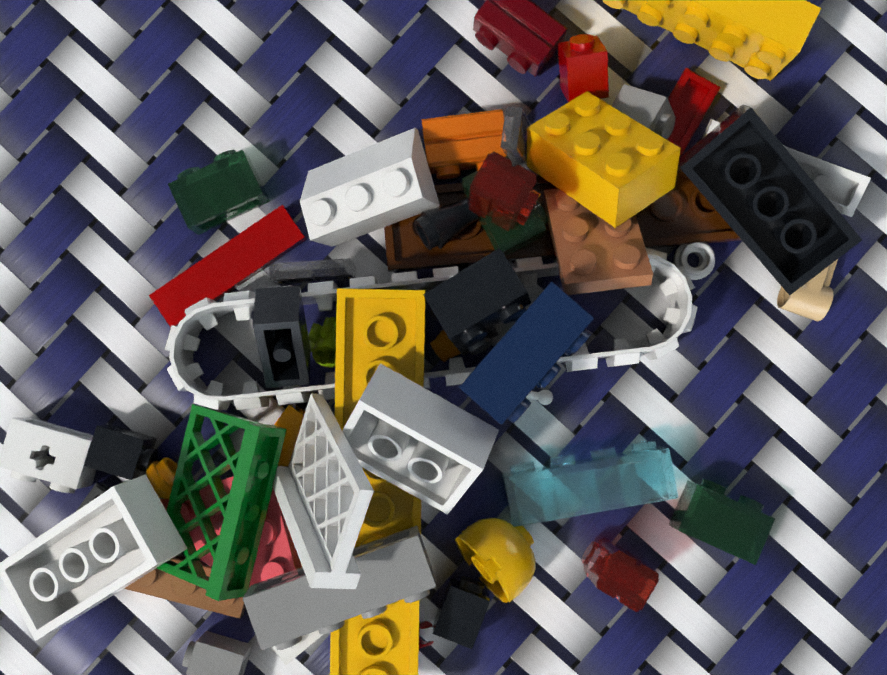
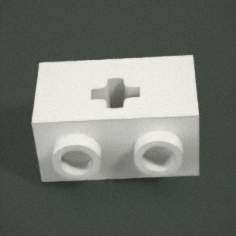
[0,417,96,493]

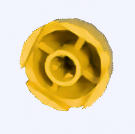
[455,517,536,603]

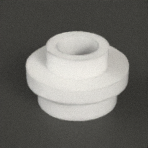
[674,242,715,280]

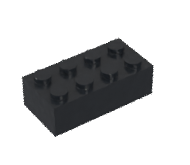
[678,104,862,295]

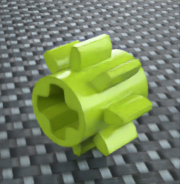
[308,317,336,368]

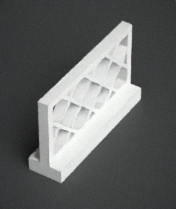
[273,393,374,589]

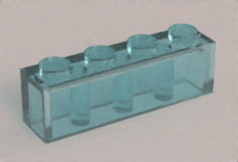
[502,440,678,527]

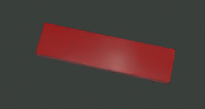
[149,205,307,328]

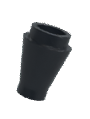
[414,198,478,250]

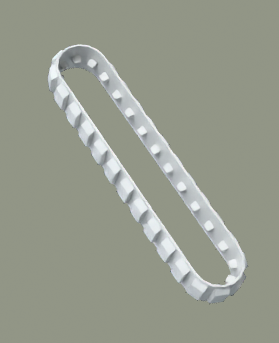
[165,247,698,410]

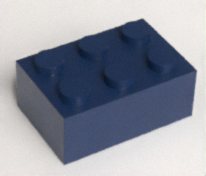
[458,281,594,425]

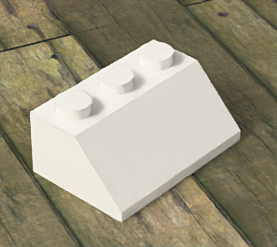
[300,128,440,247]
[342,363,499,515]

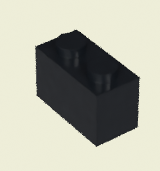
[252,286,311,388]

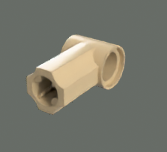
[777,259,838,322]

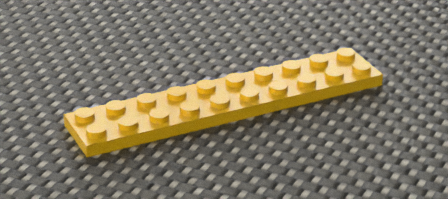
[330,288,426,675]

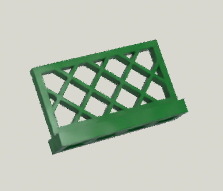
[157,404,287,601]

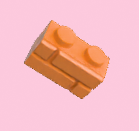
[421,109,509,180]

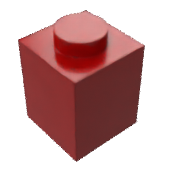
[558,34,609,102]

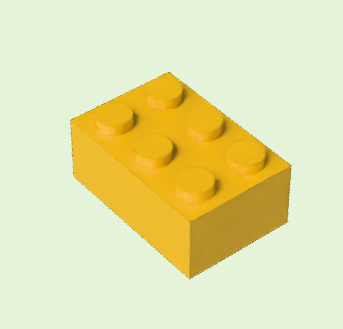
[527,91,681,228]

